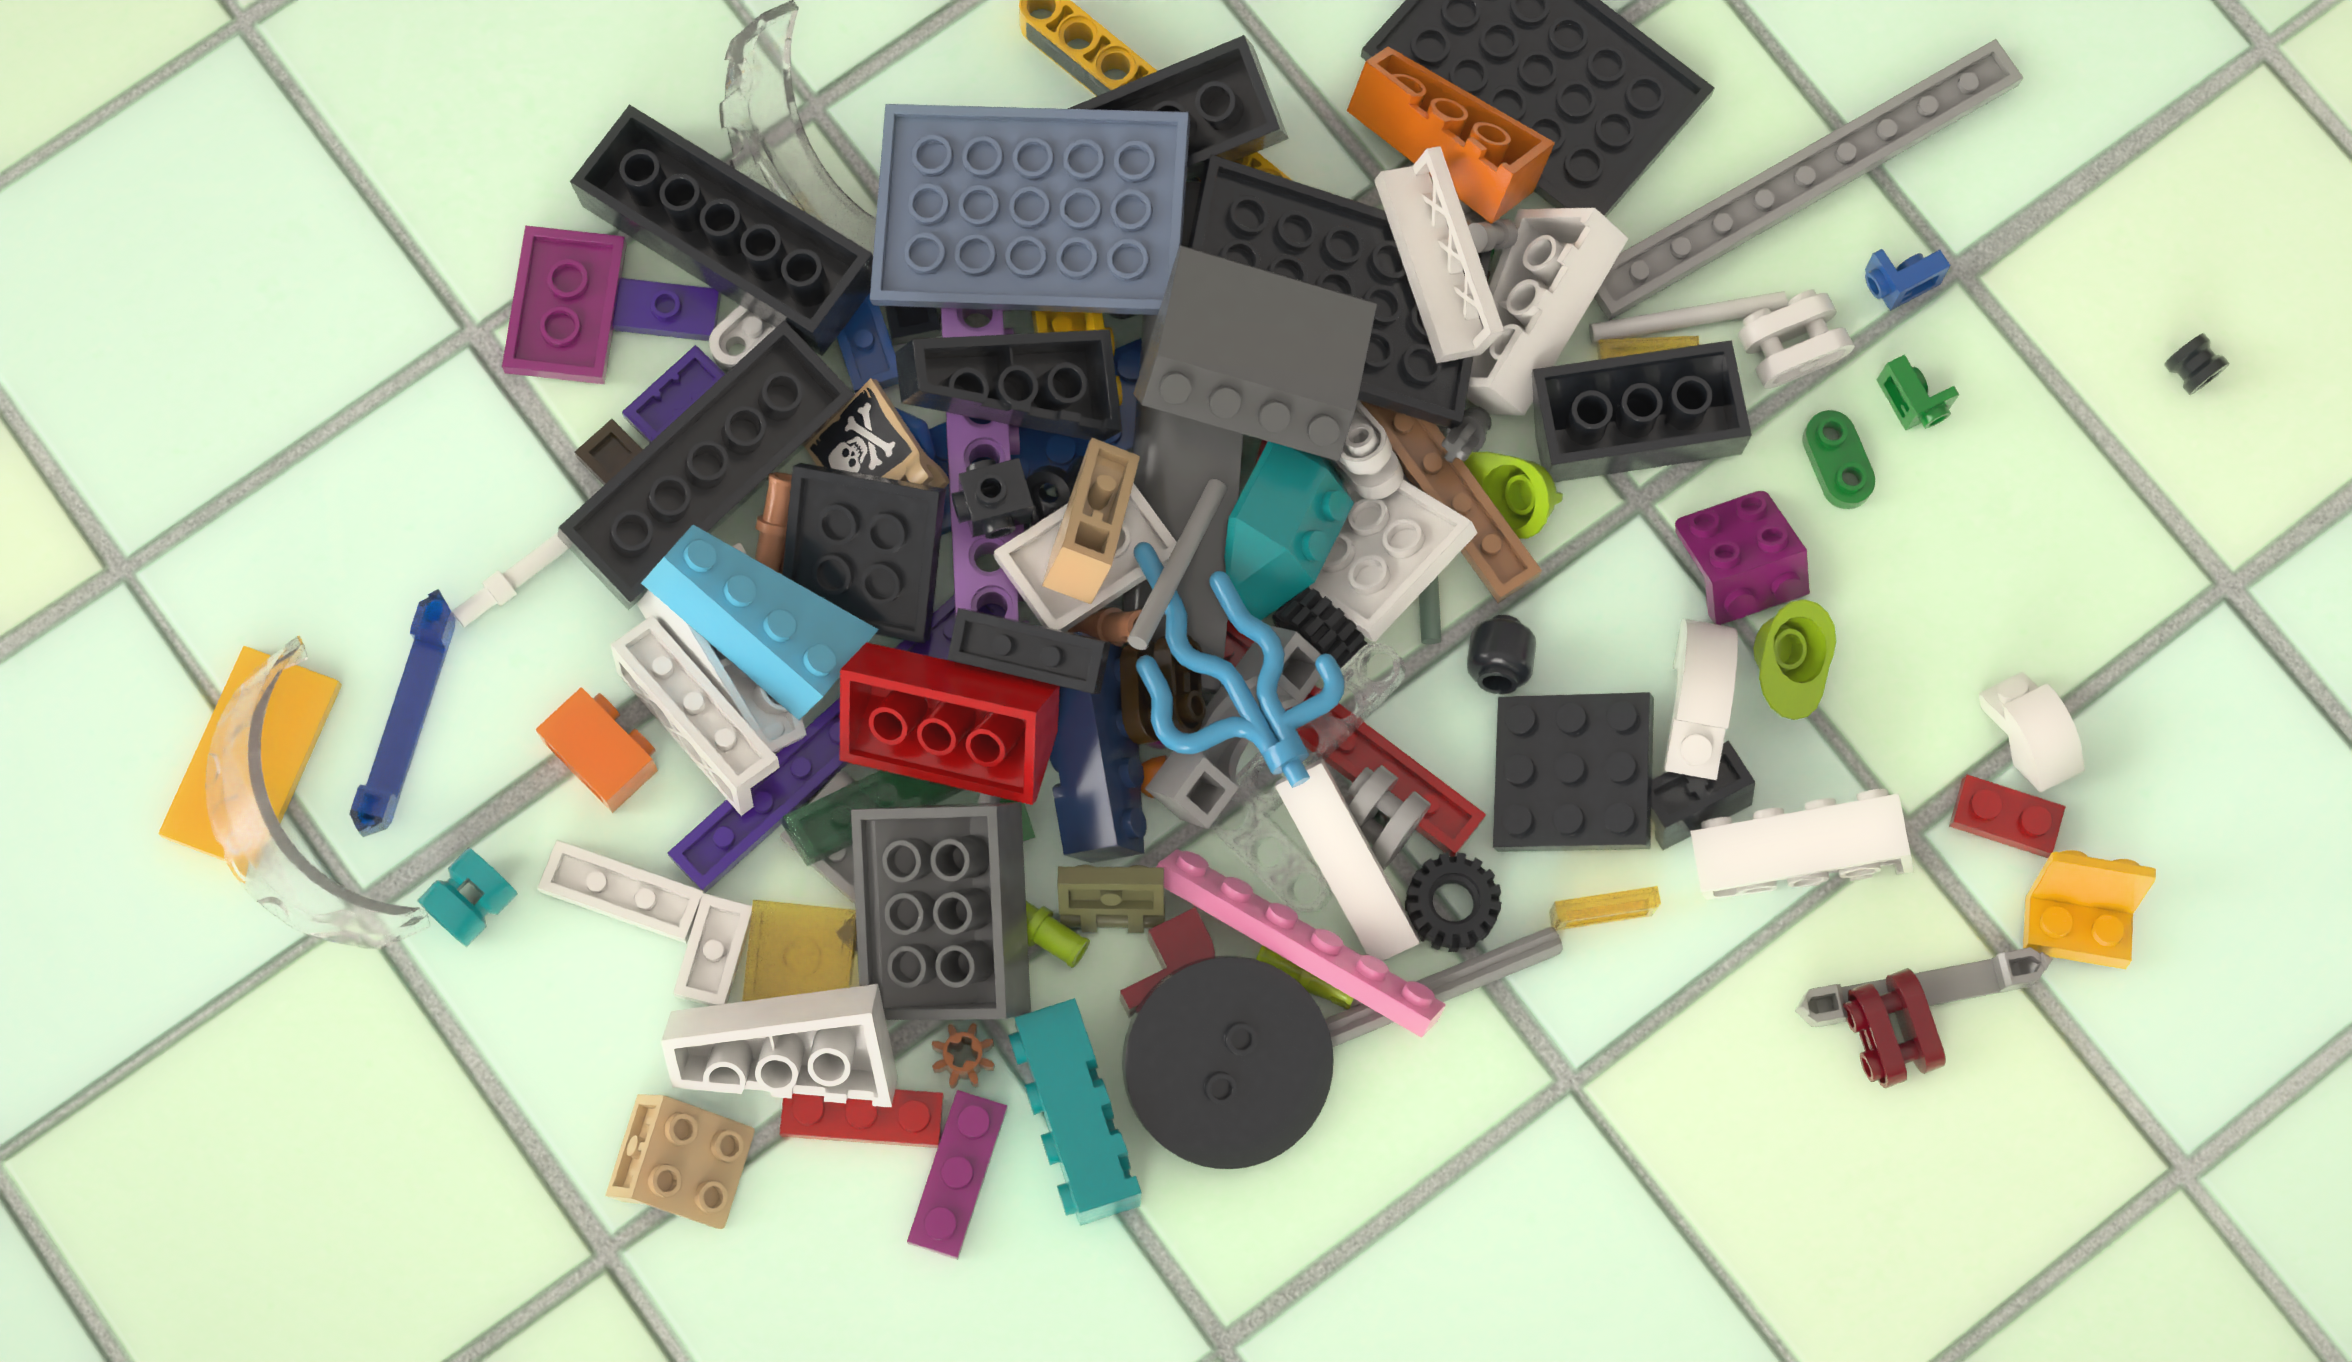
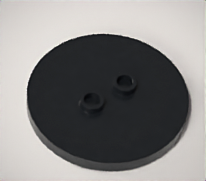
[1122,955,1334,1169]

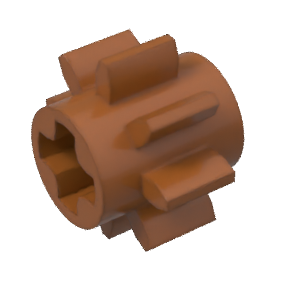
[931,1023,995,1089]

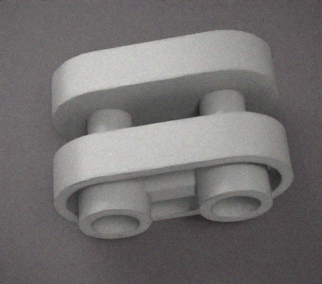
[1345,765,1431,871]

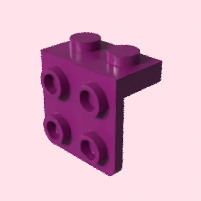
[1675,491,1810,625]

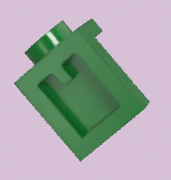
[1876,354,1960,431]

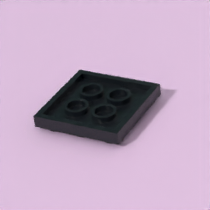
[782,463,946,643]
[1493,692,1654,852]

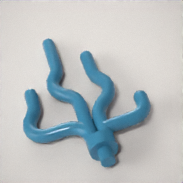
[1133,542,1345,788]

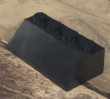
[1532,340,1752,482]

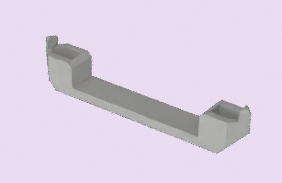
[1795,947,2053,1027]

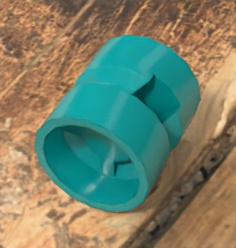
[417,847,518,948]

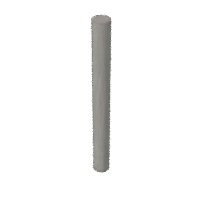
[1127,479,1227,650]

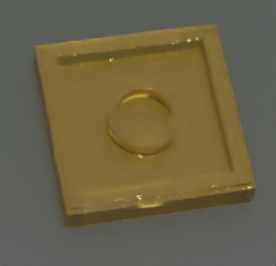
[742,900,857,1002]

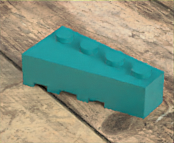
[1008,998,1142,1226]

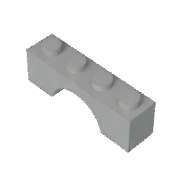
[1145,625,1321,829]

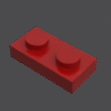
[1949,774,2066,858]

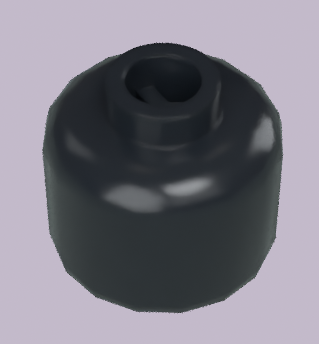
[1467,615,1536,695]

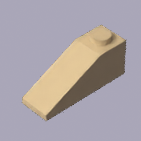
[1042,438,1140,604]

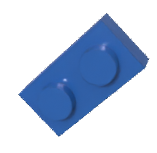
[837,293,899,394]

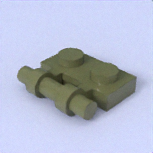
[1057,864,1165,933]

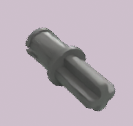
[1441,406,1492,463]

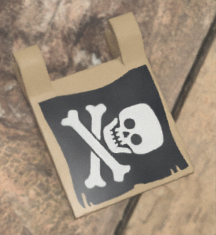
[805,378,950,488]

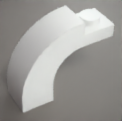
[1663,618,1738,780]

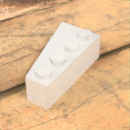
[1467,208,1629,416]
[1690,789,1914,900]
[661,984,898,1107]

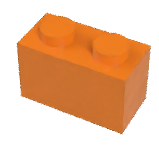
[535,687,658,813]

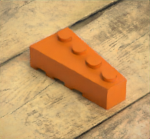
[1347,46,1555,224]

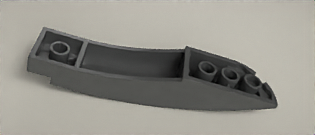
[1122,181,1243,694]

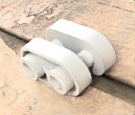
[1738,289,1855,389]
[1330,400,1404,500]

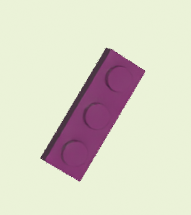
[907,1090,1008,1260]

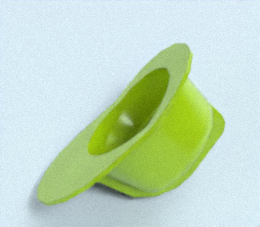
[1463,452,1563,539]
[1753,599,1836,720]

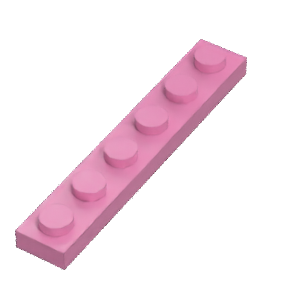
[1157,849,1446,1038]

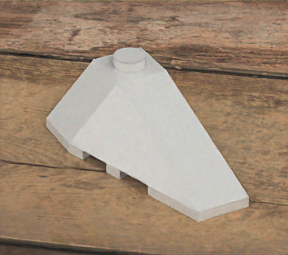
[637,542,806,753]

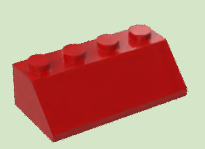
[839,642,1060,805]

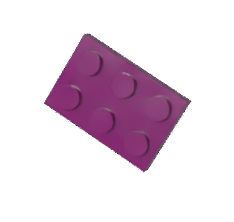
[502,225,627,385]

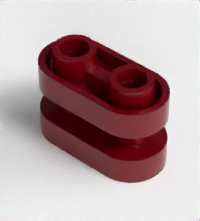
[1843,968,1946,1089]

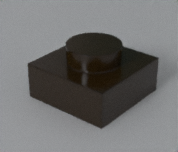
[575,419,643,485]

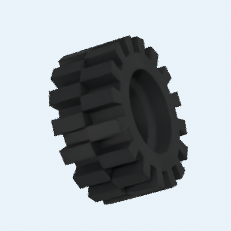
[1272,587,1368,675]
[1405,852,1502,952]

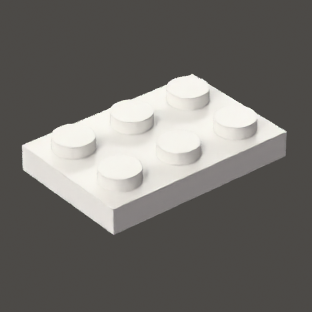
[994,483,1177,631]

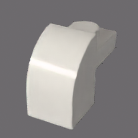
[1978,671,2085,793]

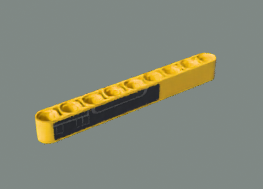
[1019,0,1293,181]

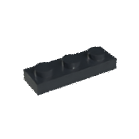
[947,608,1111,694]

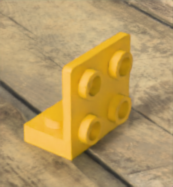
[2023,850,2156,969]

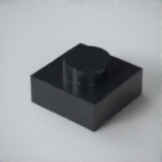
[884,306,942,346]

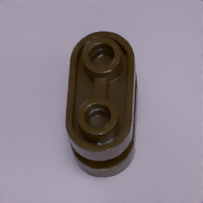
[1120,634,1206,745]

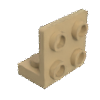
[605,1094,755,1229]

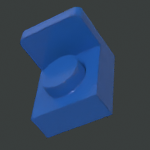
[1865,249,1951,311]

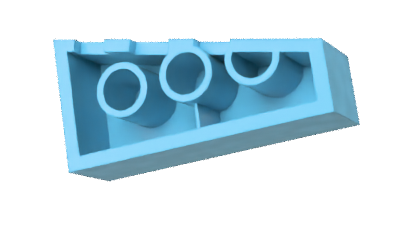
[641,525,879,720]

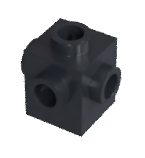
[951,458,1033,539]

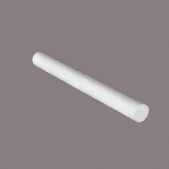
[1589,291,1788,343]

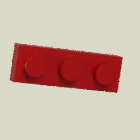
[780,1089,944,1148]

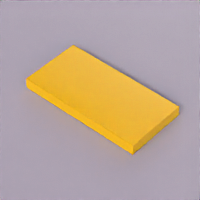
[158,645,342,874]

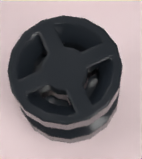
[2164,333,2230,395]

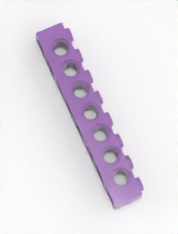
[941,308,1029,667]

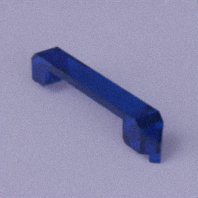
[349,588,456,837]

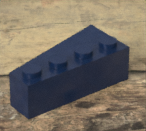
[1049,631,1147,863]

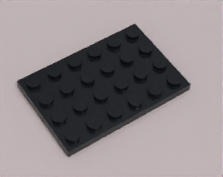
[1360,0,1715,217]
[1188,154,1492,429]

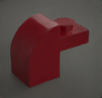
[1119,907,1215,1018]

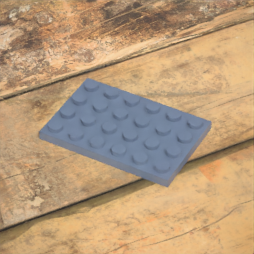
[870,104,1190,315]

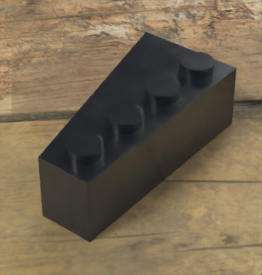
[895,329,1122,442]

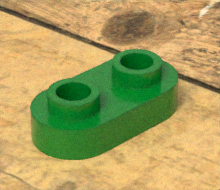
[1802,410,1875,509]

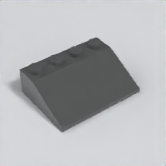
[1133,245,1377,461]
[851,802,1031,1020]

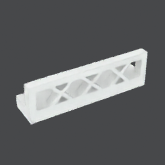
[1374,146,1504,363]
[610,615,780,816]

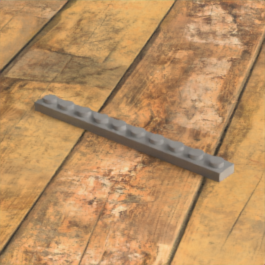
[1594,39,2024,320]

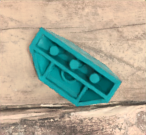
[1224,441,1354,620]

